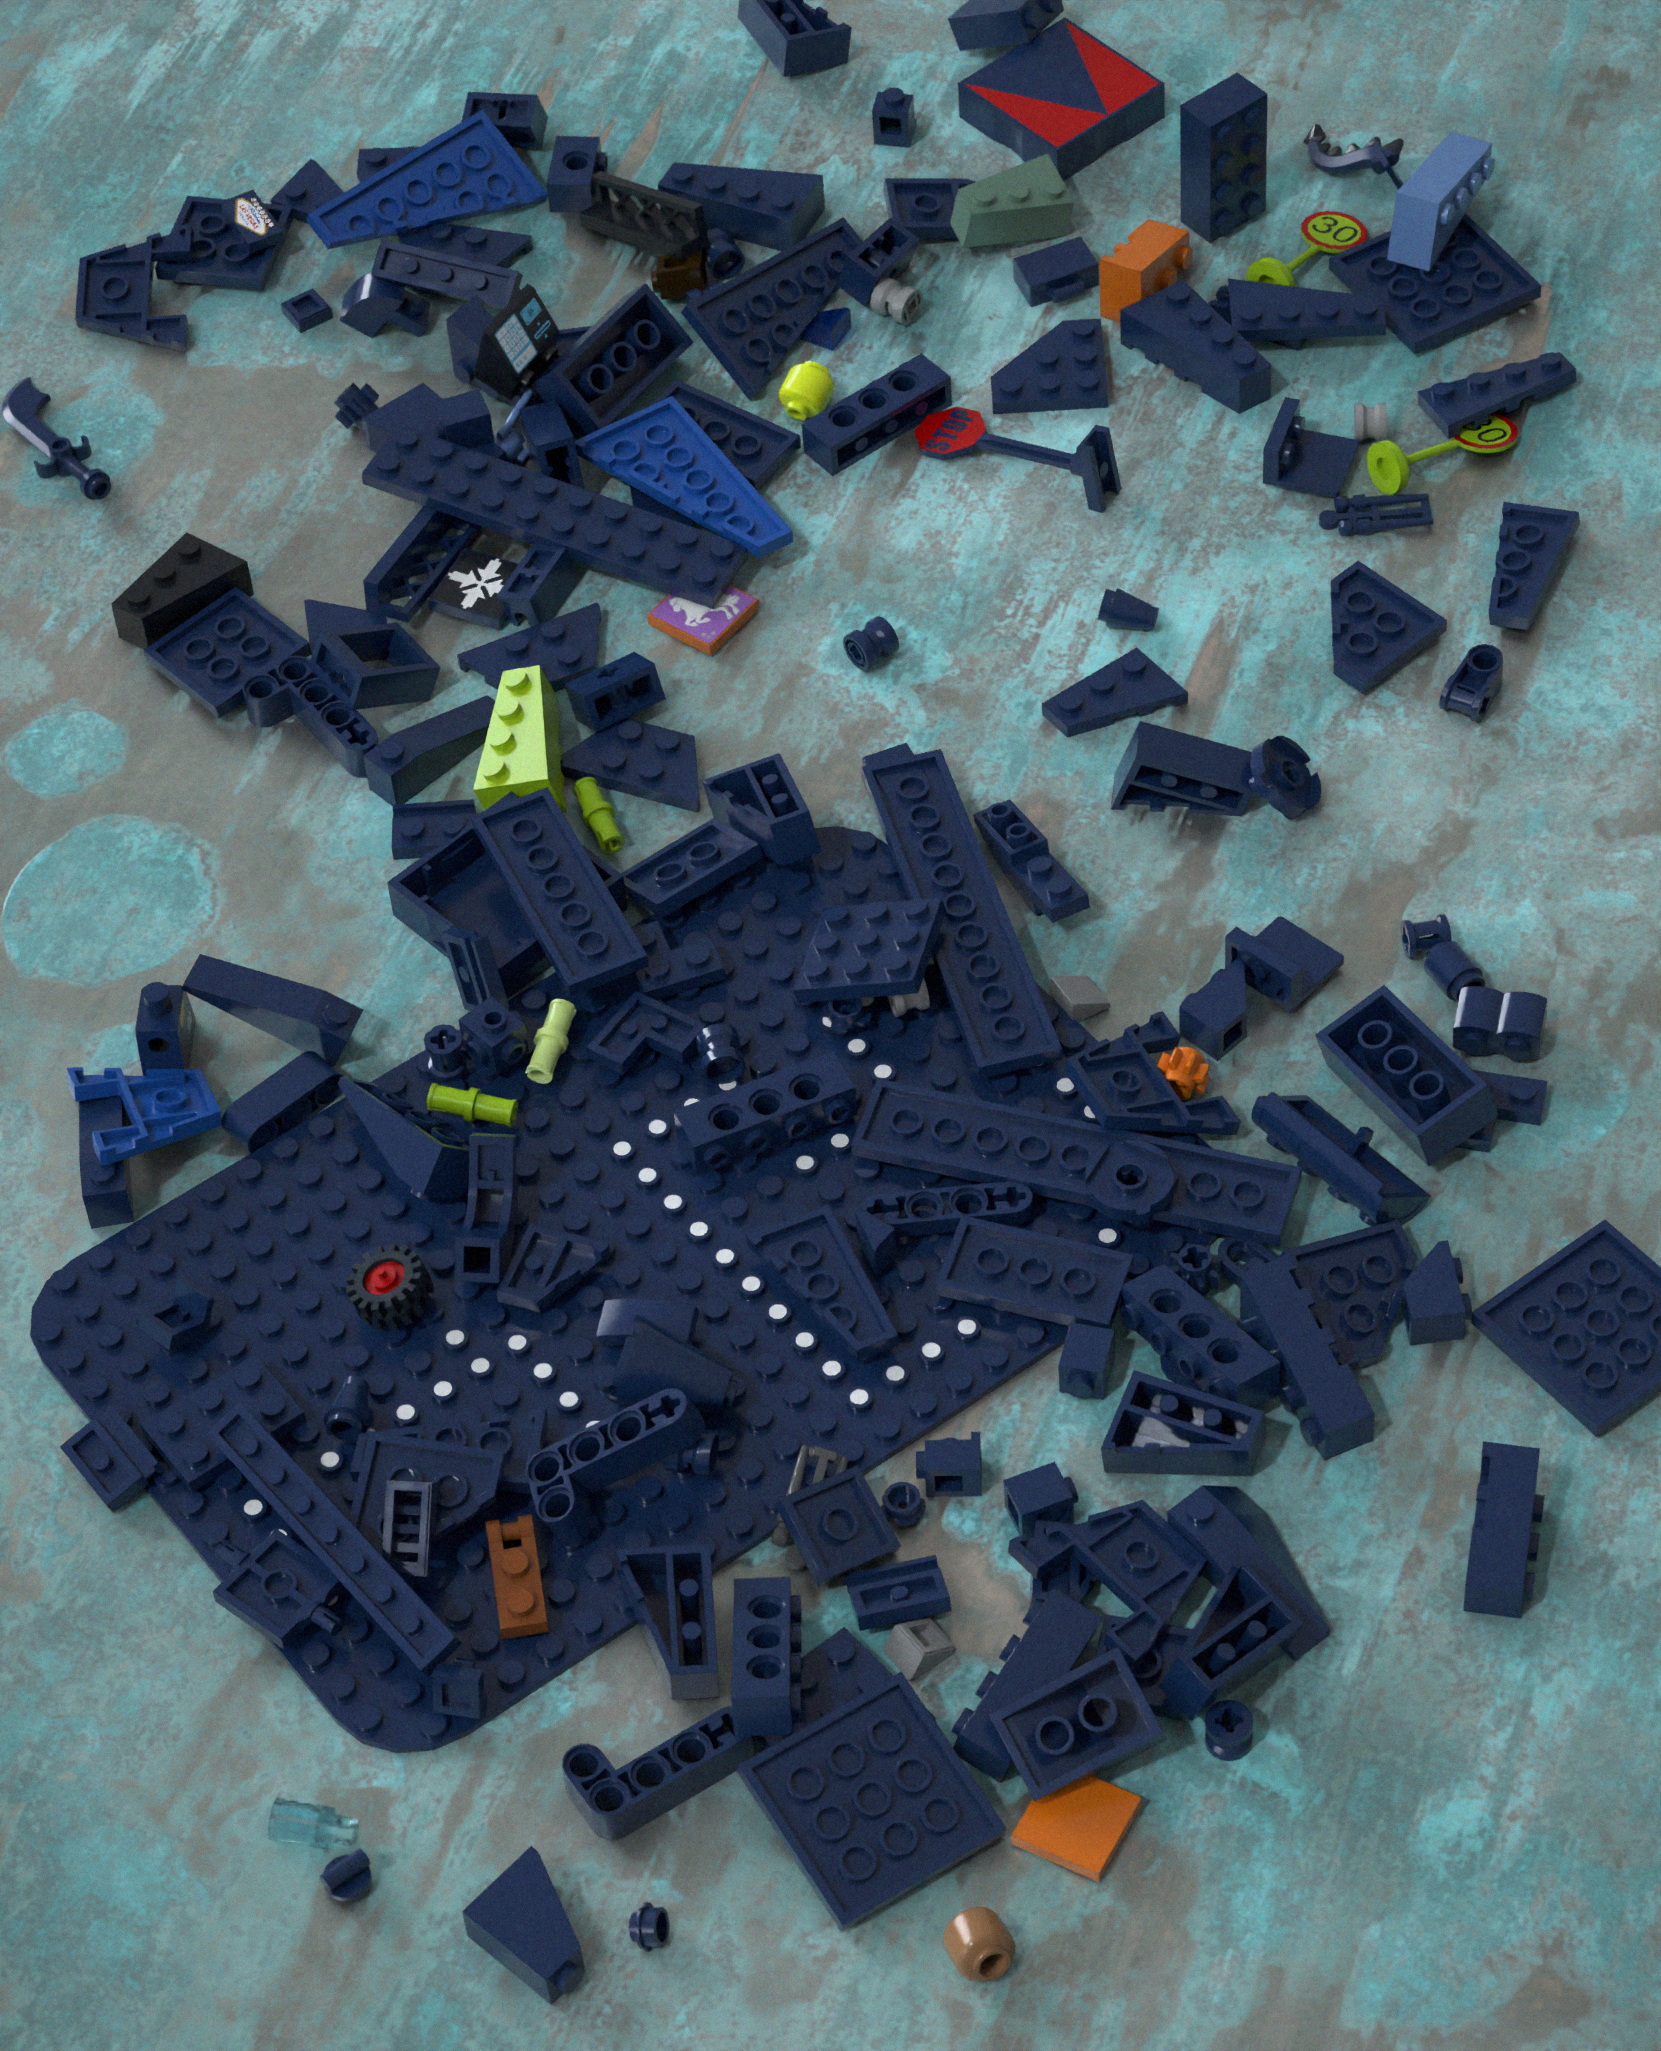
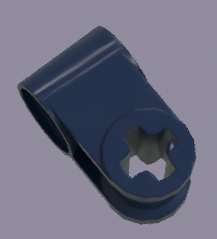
[1439,644,1503,723]

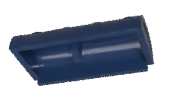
[1251,1092,1431,1226]

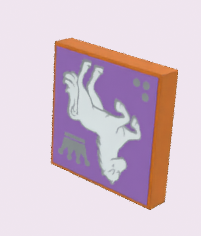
[647,585,759,656]

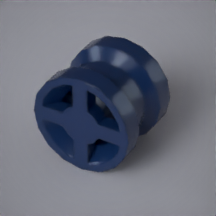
[1205,1700,1253,1761]

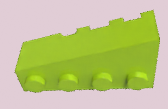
[473,665,567,812]

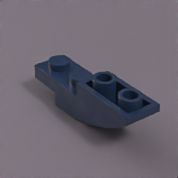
[973,799,1090,923]

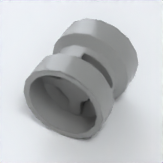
[870,276,923,325]

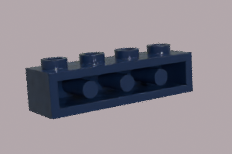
[951,1588,1103,1783]

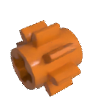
[1157,1046,1210,1101]

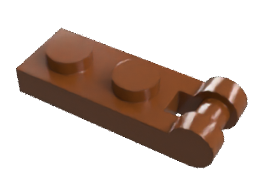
[485,1514,549,1639]

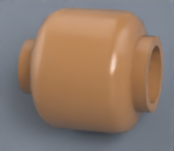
[943,1907,1016,1982]

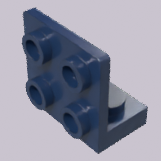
[1263,397,1359,498]
[1225,916,1344,1012]

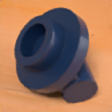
[319,1848,372,1901]

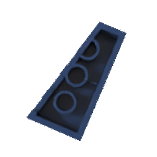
[658,162,825,251]
[1120,280,1271,414]

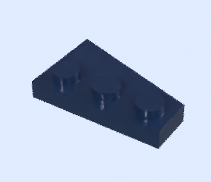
[1042,647,1188,738]

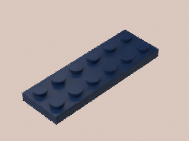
[471,787,649,997]

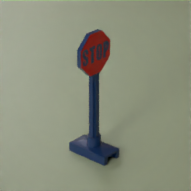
[914,407,1122,512]

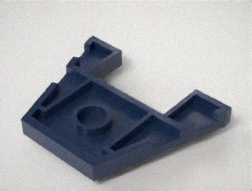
[75,224,194,351]
[1065,1011,1241,1135]
[1008,1500,1207,1671]

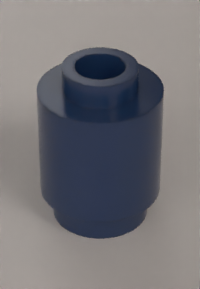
[1424,941,1485,1002]

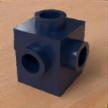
[458,996,529,1075]

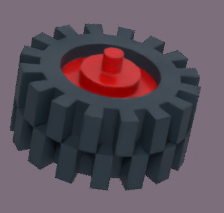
[346,1244,434,1330]

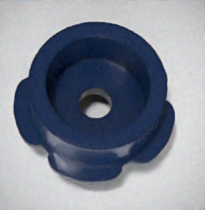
[880,1482,926,1526]
[629,1902,669,1952]

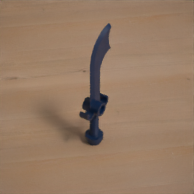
[2,377,111,500]

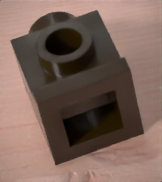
[651,250,709,301]

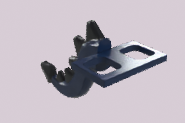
[1303,124,1404,190]

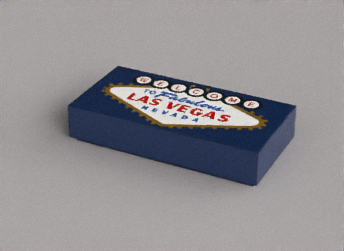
[220,189,284,254]

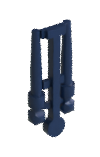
[1319,494,1433,536]

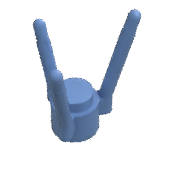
[494,389,533,465]

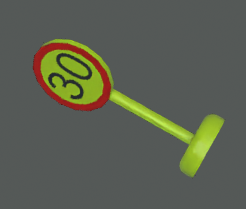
[1246,211,1367,287]
[1367,413,1518,495]

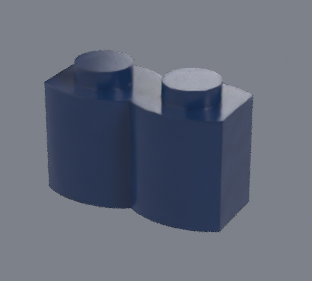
[1453,986,1547,1061]

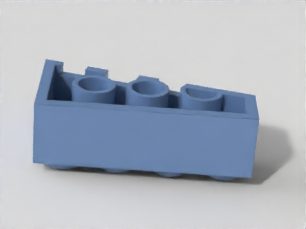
[1387,132,1495,271]

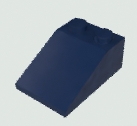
[989,1646,1167,1802]

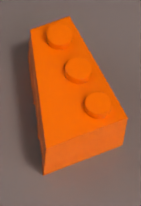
[1099,219,1193,322]

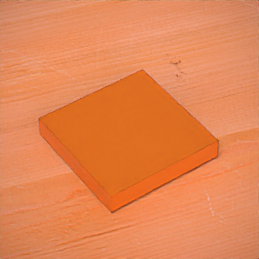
[1011,1777,1142,1882]

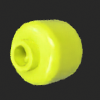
[779,361,835,421]

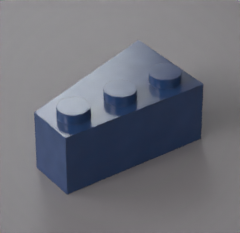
[1463,1441,1545,1618]

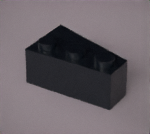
[111,532,254,649]

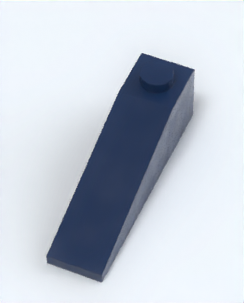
[363,695,495,806]
[181,954,363,1067]
[79,1095,135,1229]

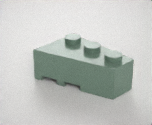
[950,153,1074,248]

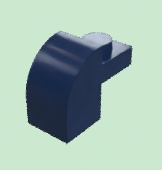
[340,273,430,338]

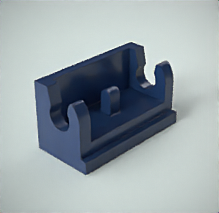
[497,544,579,627]

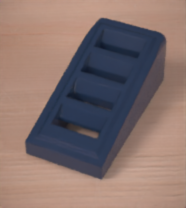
[382,1480,439,1577]

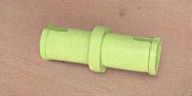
[525,999,577,1084]

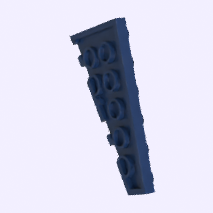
[681,217,863,401]

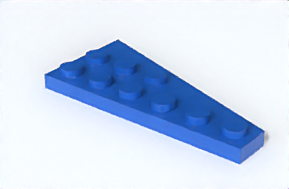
[574,396,793,558]

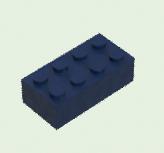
[1180,72,1268,243]
[531,283,694,440]
[1315,985,1498,1167]

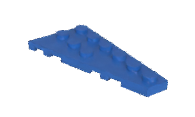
[306,110,548,249]

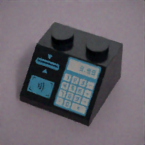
[473,284,560,401]

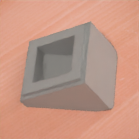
[1051,976,1110,1022]
[884,1617,957,1680]

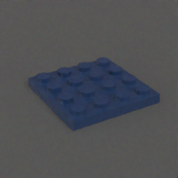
[1329,213,1541,354]
[1471,1220,1661,1437]
[737,1672,1007,1932]

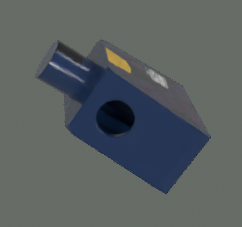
[135,982,196,1076]

